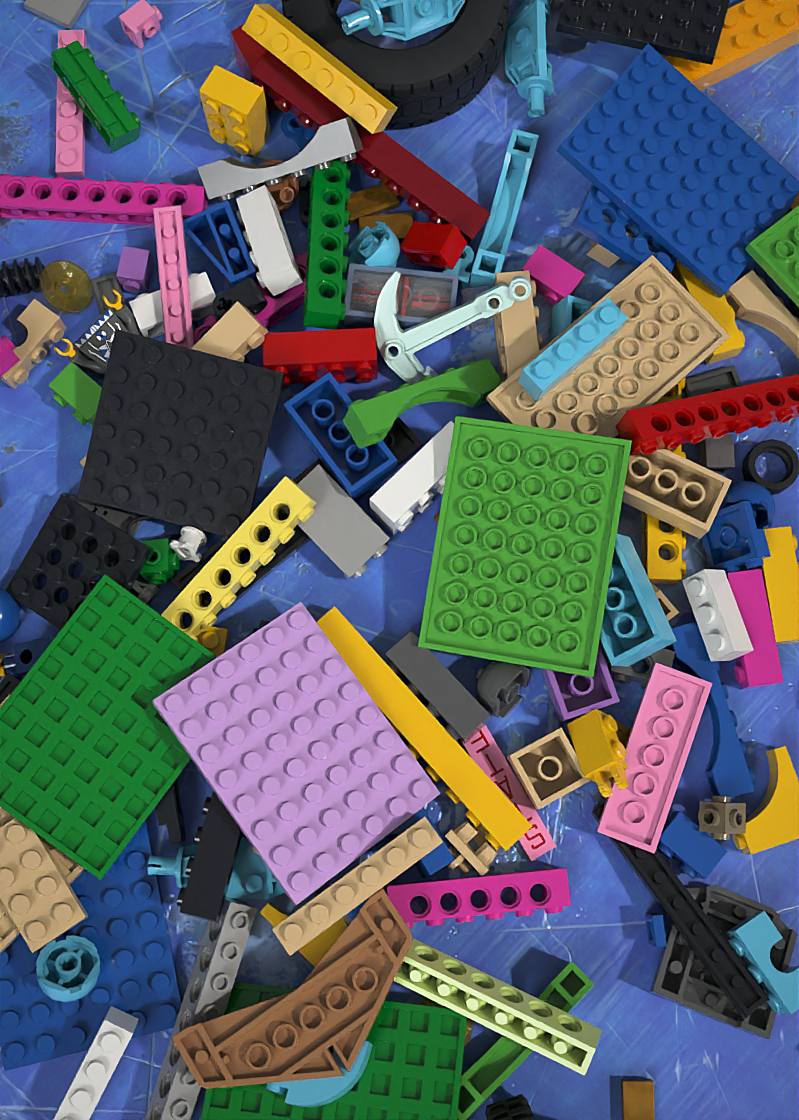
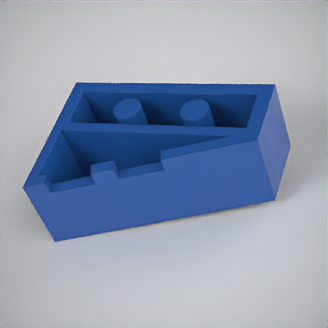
[183,200,259,287]

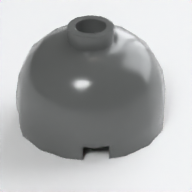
[475,661,530,718]

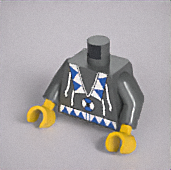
[54,289,140,375]

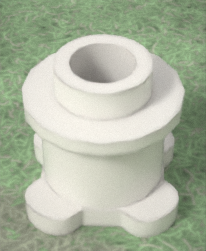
[169,526,207,562]

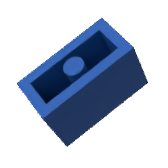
[657,811,727,879]

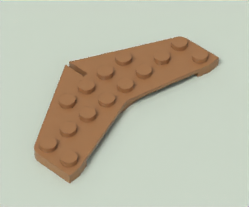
[172,889,413,1089]

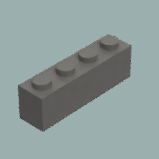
[385,631,491,744]

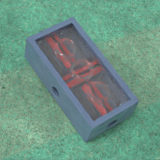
[344,263,459,338]

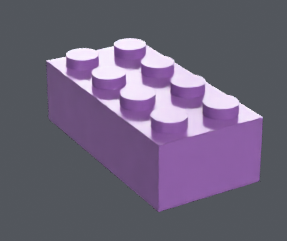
[540,646,620,723]

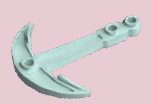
[374,271,532,384]

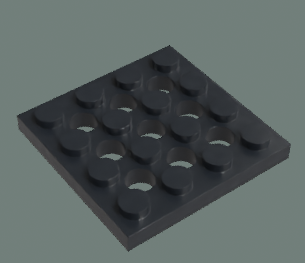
[5,494,153,629]

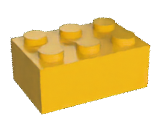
[199,65,271,158]

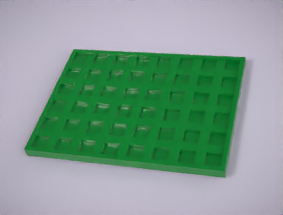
[0,574,217,880]
[201,982,467,1120]

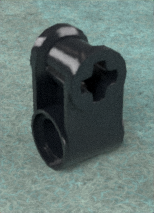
[212,278,268,322]

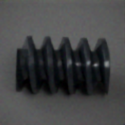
[0,256,49,296]

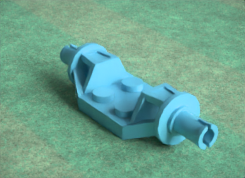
[341,0,465,41]
[504,0,554,118]
[148,837,285,900]

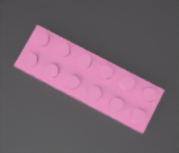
[596,663,712,854]

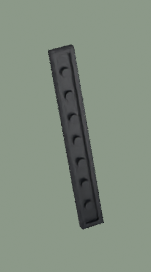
[591,802,770,1019]

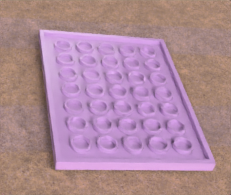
[152,602,441,906]

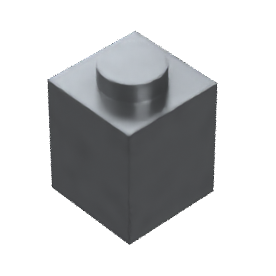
[698,435,735,475]

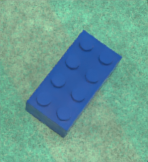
[283,372,397,500]

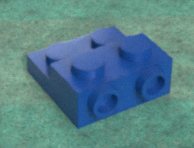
[702,501,771,574]

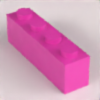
[726,569,784,690]

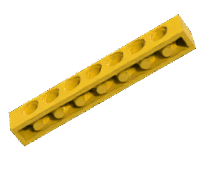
[642,377,686,585]

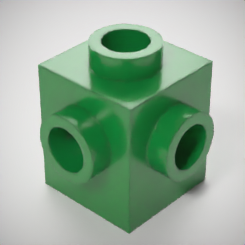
[139,538,180,585]

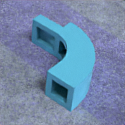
[266,1041,373,1107]

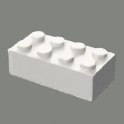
[369,421,454,536]

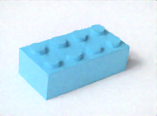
[600,534,677,667]

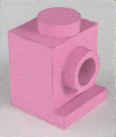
[119,0,163,50]

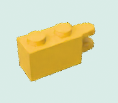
[567,709,629,798]

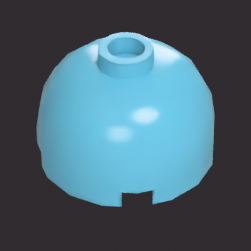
[347,221,400,276]
[36,935,100,1002]

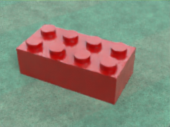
[263,328,378,388]

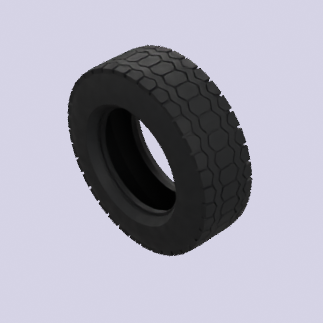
[282,0,510,129]

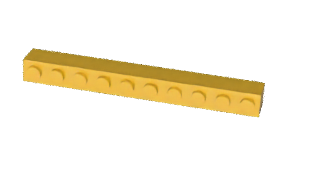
[316,606,532,851]

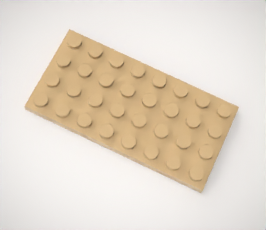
[486,255,730,438]

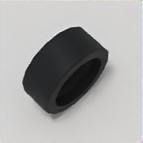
[742,439,799,495]

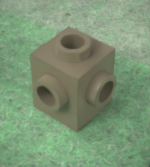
[698,795,746,840]

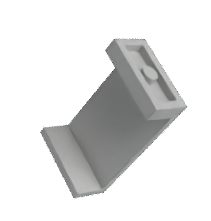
[280,464,390,579]

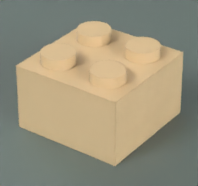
[506,728,591,810]

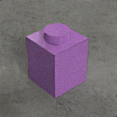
[116,246,155,293]

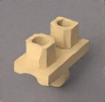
[445,820,498,876]

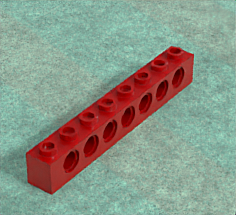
[615,374,799,456]

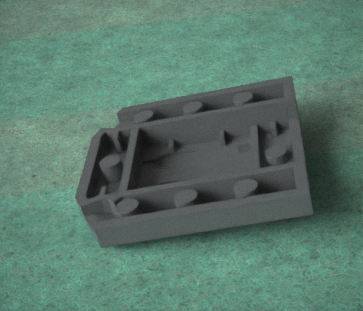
[650,885,798,1039]

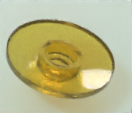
[40,260,94,313]

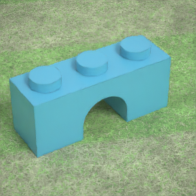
[726,911,799,1015]

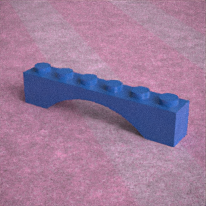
[666,622,756,798]

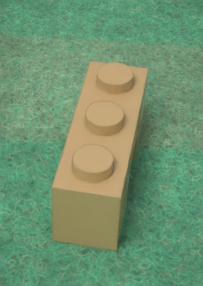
[0,299,67,390]

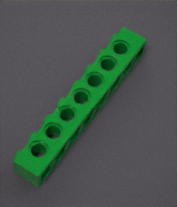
[303,131,351,330]

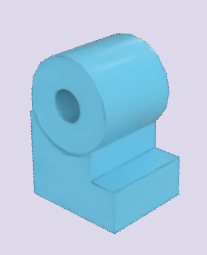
[443,245,474,294]

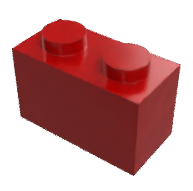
[400,221,467,270]

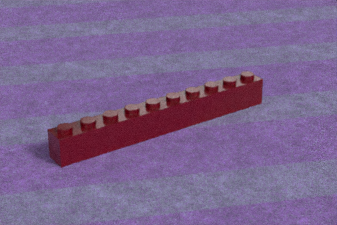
[250,50,491,246]

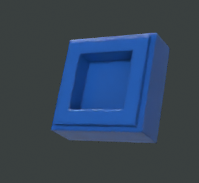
[645,913,667,947]

